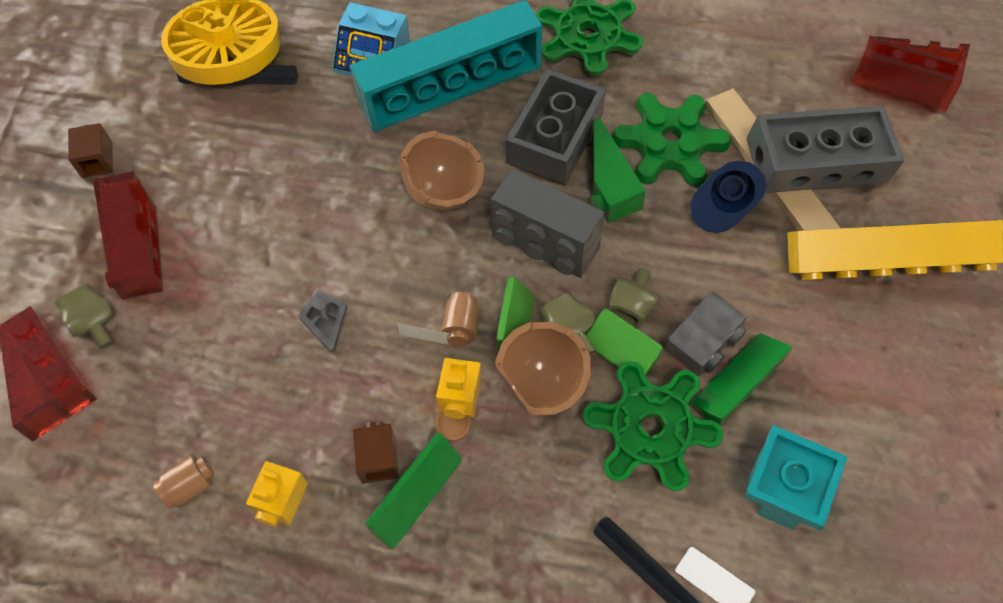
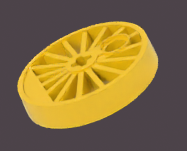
[161,0,281,85]

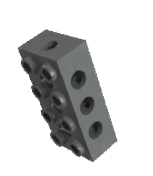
[746,106,905,193]

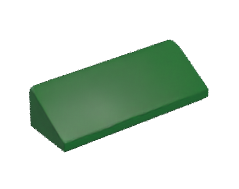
[690,333,792,426]
[366,432,461,549]

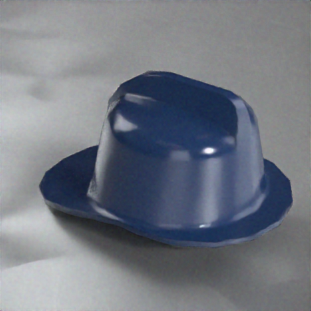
[690,160,766,233]

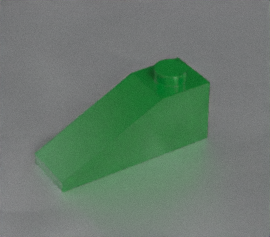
[590,118,646,224]

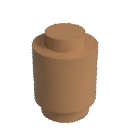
[441,292,480,347]
[153,454,215,509]

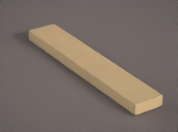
[706,88,841,231]

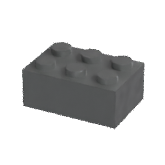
[506,68,606,185]
[491,169,604,278]

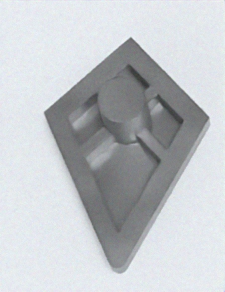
[298,289,348,353]

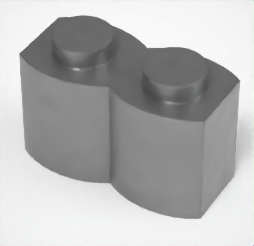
[665,291,747,376]

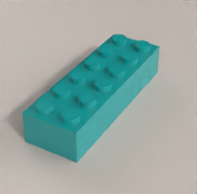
[350,0,542,133]

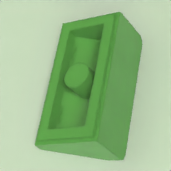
[496,276,534,352]
[587,308,663,376]

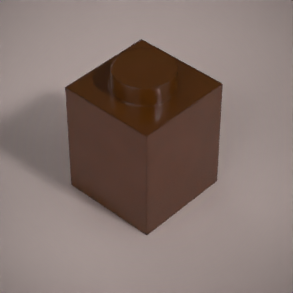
[68,123,113,178]
[353,422,399,484]

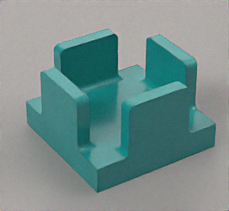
[744,425,848,531]

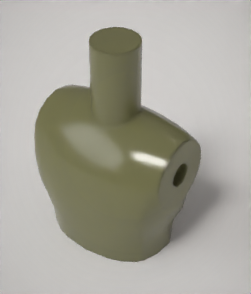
[608,268,659,329]
[56,285,114,349]
[540,292,596,355]

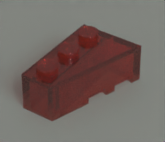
[851,36,970,112]
[92,171,163,300]
[0,306,97,442]

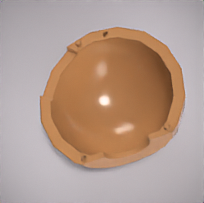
[400,130,484,211]
[495,321,591,416]

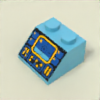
[332,2,410,76]

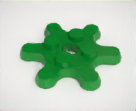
[536,0,643,77]
[611,93,731,187]
[583,361,723,492]

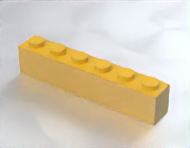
[787,220,1003,280]

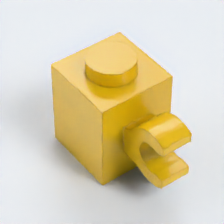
[436,358,482,419]
[246,461,308,527]

